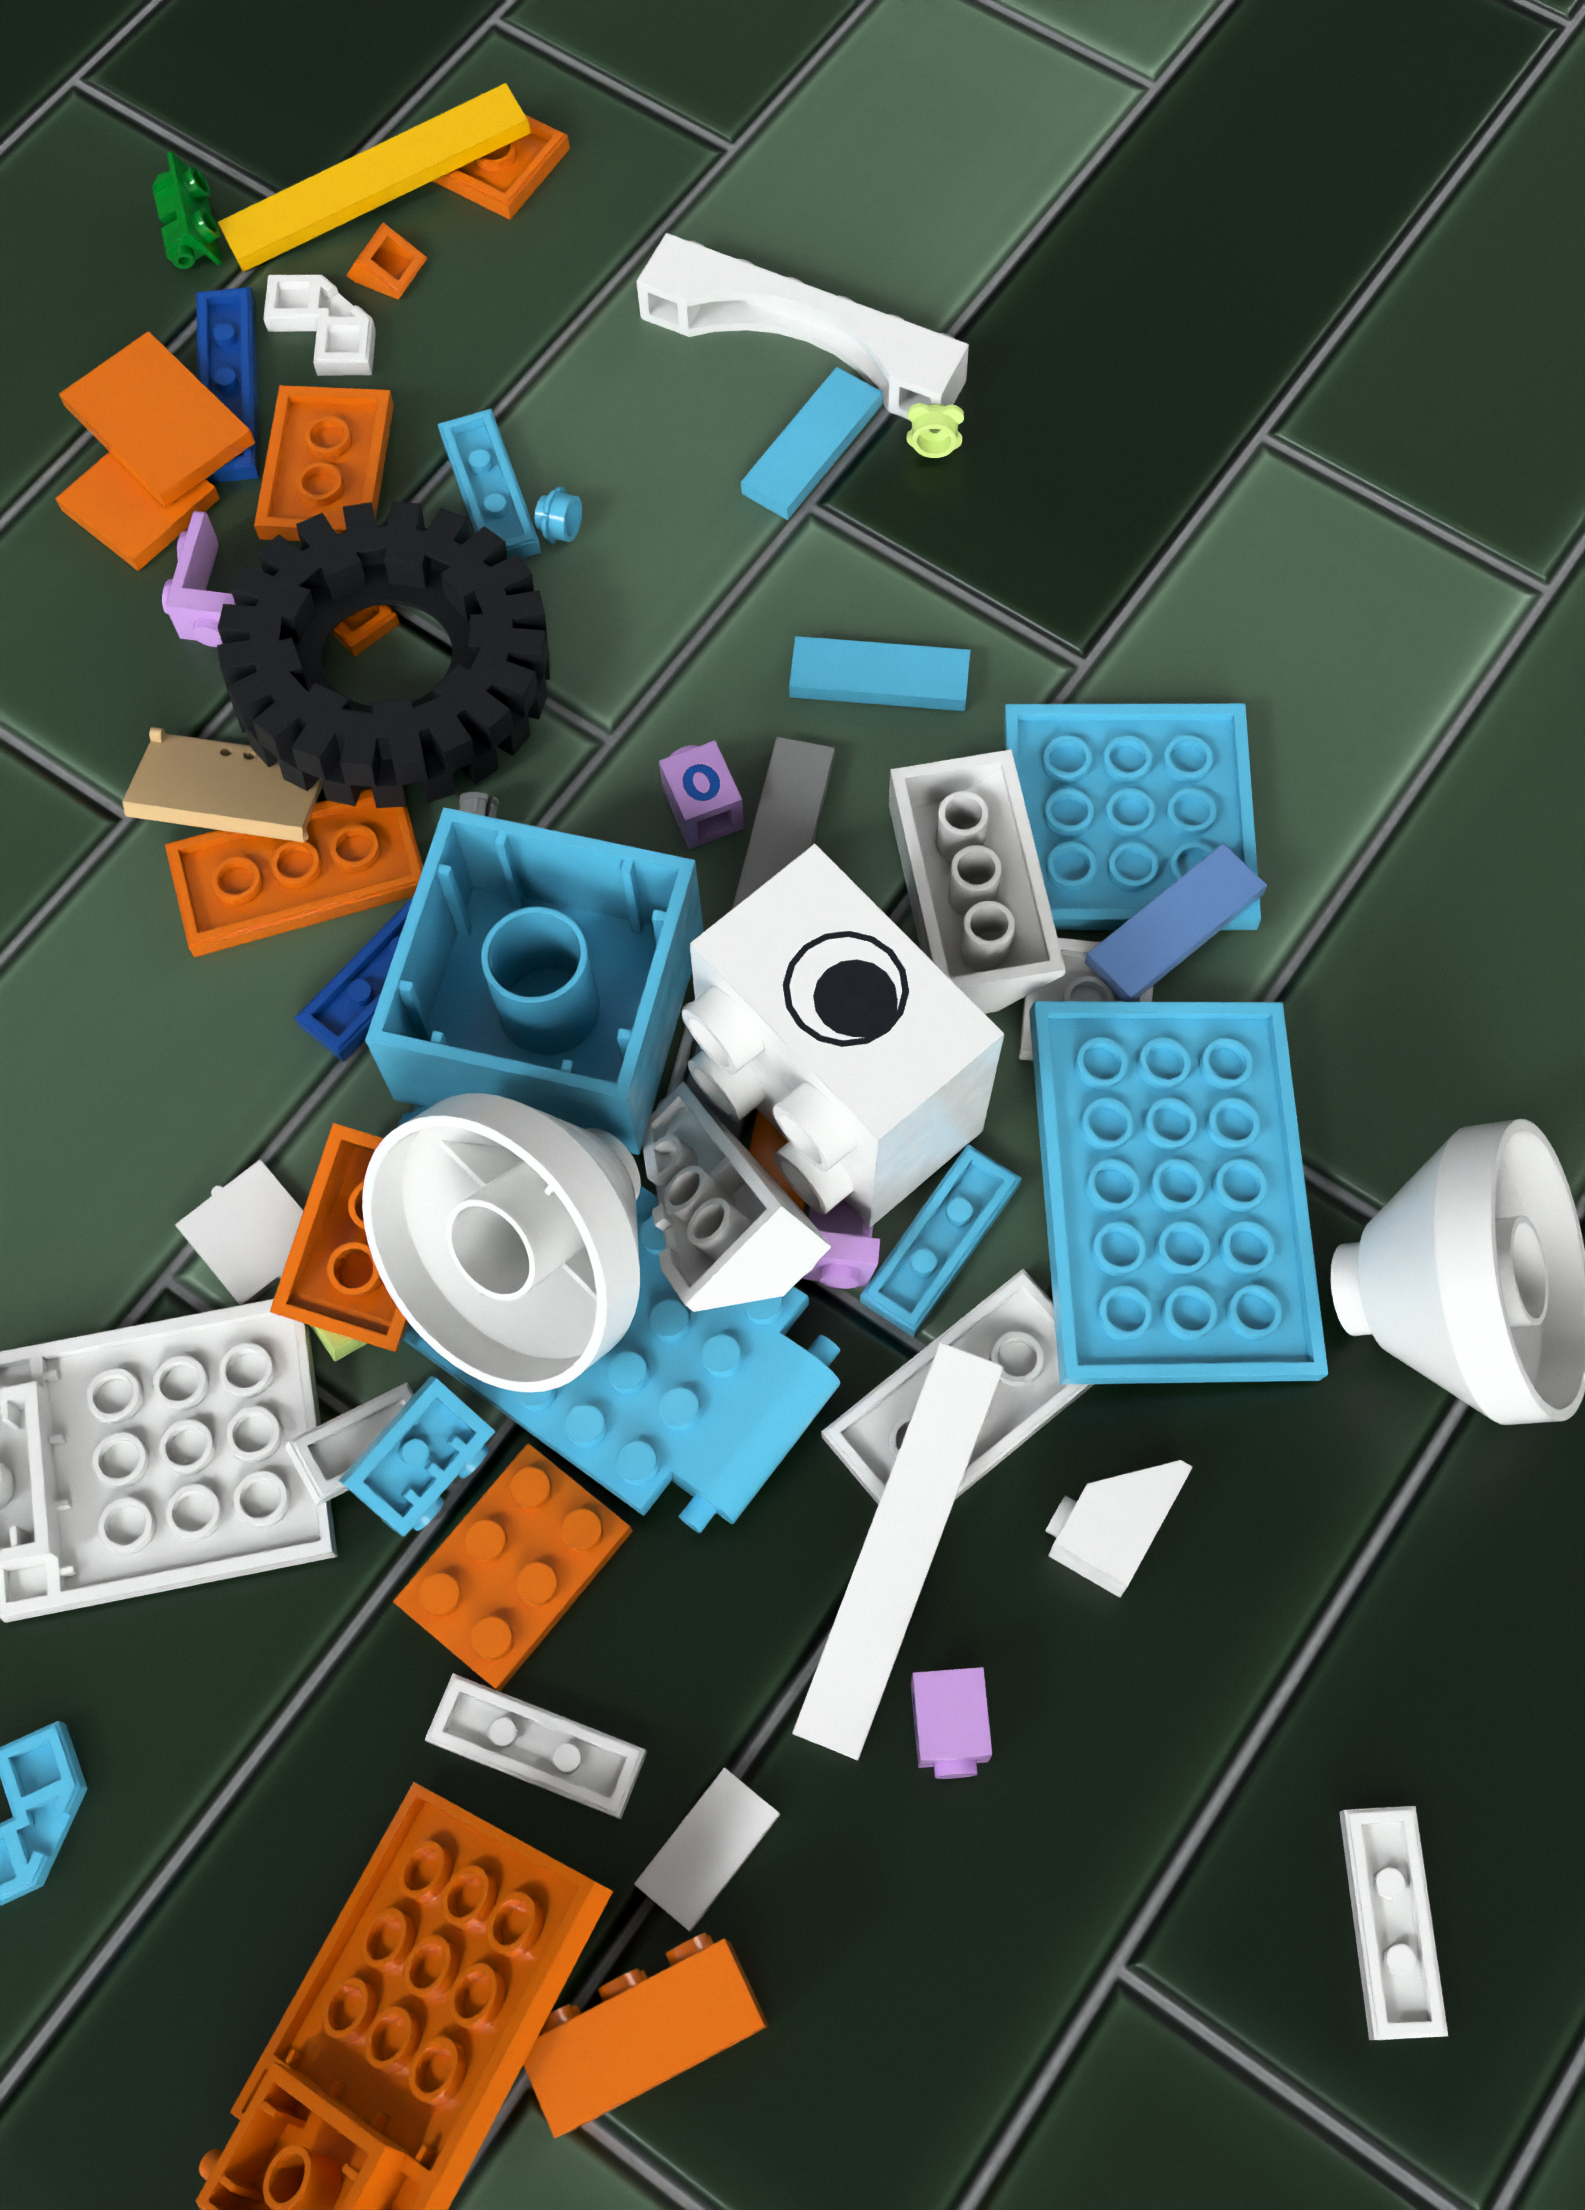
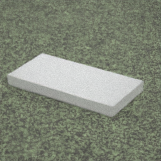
[821,1269,1094,1505]

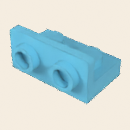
[338,1376,495,1537]

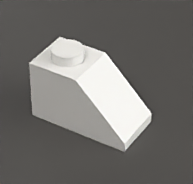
[1046,1460,1193,1598]

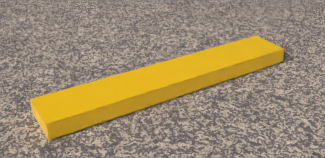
[217,83,532,272]

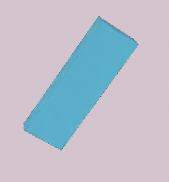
[741,367,883,520]
[438,409,541,559]
[789,636,970,711]
[860,1144,1022,1338]

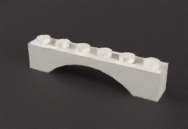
[636,233,969,420]

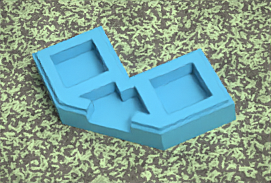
[0,1721,88,1906]

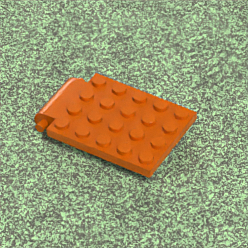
[196,1782,613,2210]

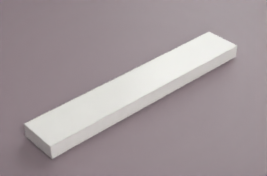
[792,1342,1004,1760]

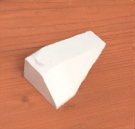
[642,1081,831,1312]

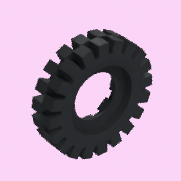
[217,501,550,808]

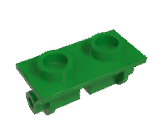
[152,151,222,269]

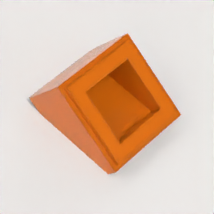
[346,222,428,300]

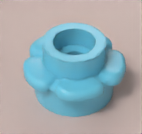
[534,487,582,544]

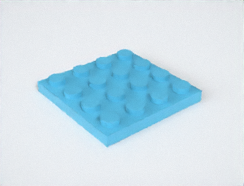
[1004,703,1261,930]

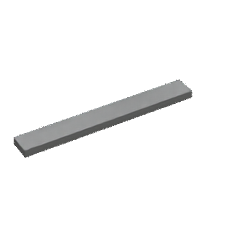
[687,737,835,1141]

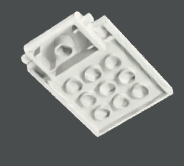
[0,1299,338,1623]

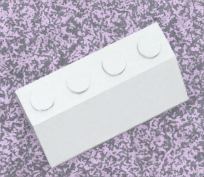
[889,749,1065,1014]

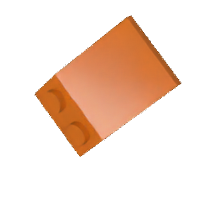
[270,1123,410,1352]

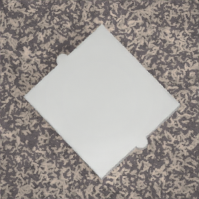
[175,1159,303,1305]

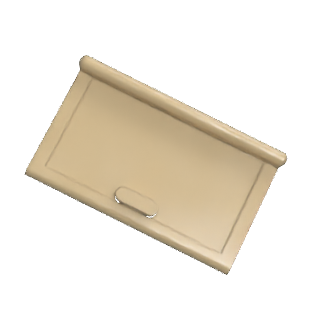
[122,727,323,843]

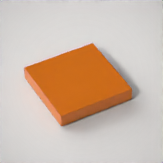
[433,93,570,220]
[55,452,220,572]

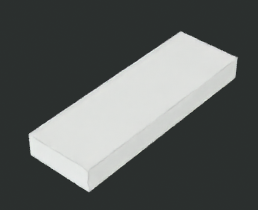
[425,1673,647,1820]
[1339,1806,1448,2040]

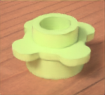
[906,403,964,458]

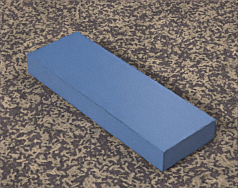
[1085,843,1267,1002]

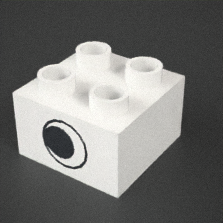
[682,844,1004,1228]

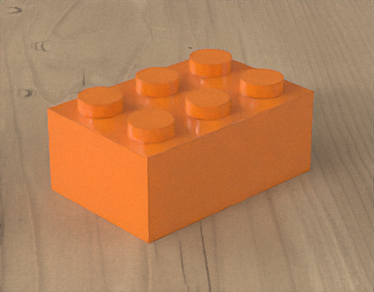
[523,1932,769,2139]

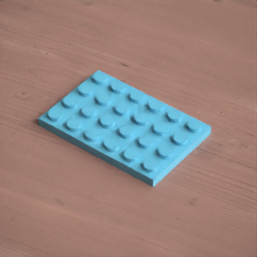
[1029,1001,1328,1385]

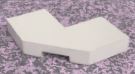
[263,275,376,376]

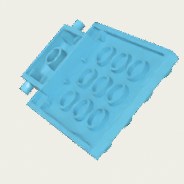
[403,1186,841,1533]

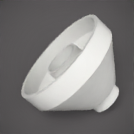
[362,1093,641,1393]
[1331,1119,1585,1425]

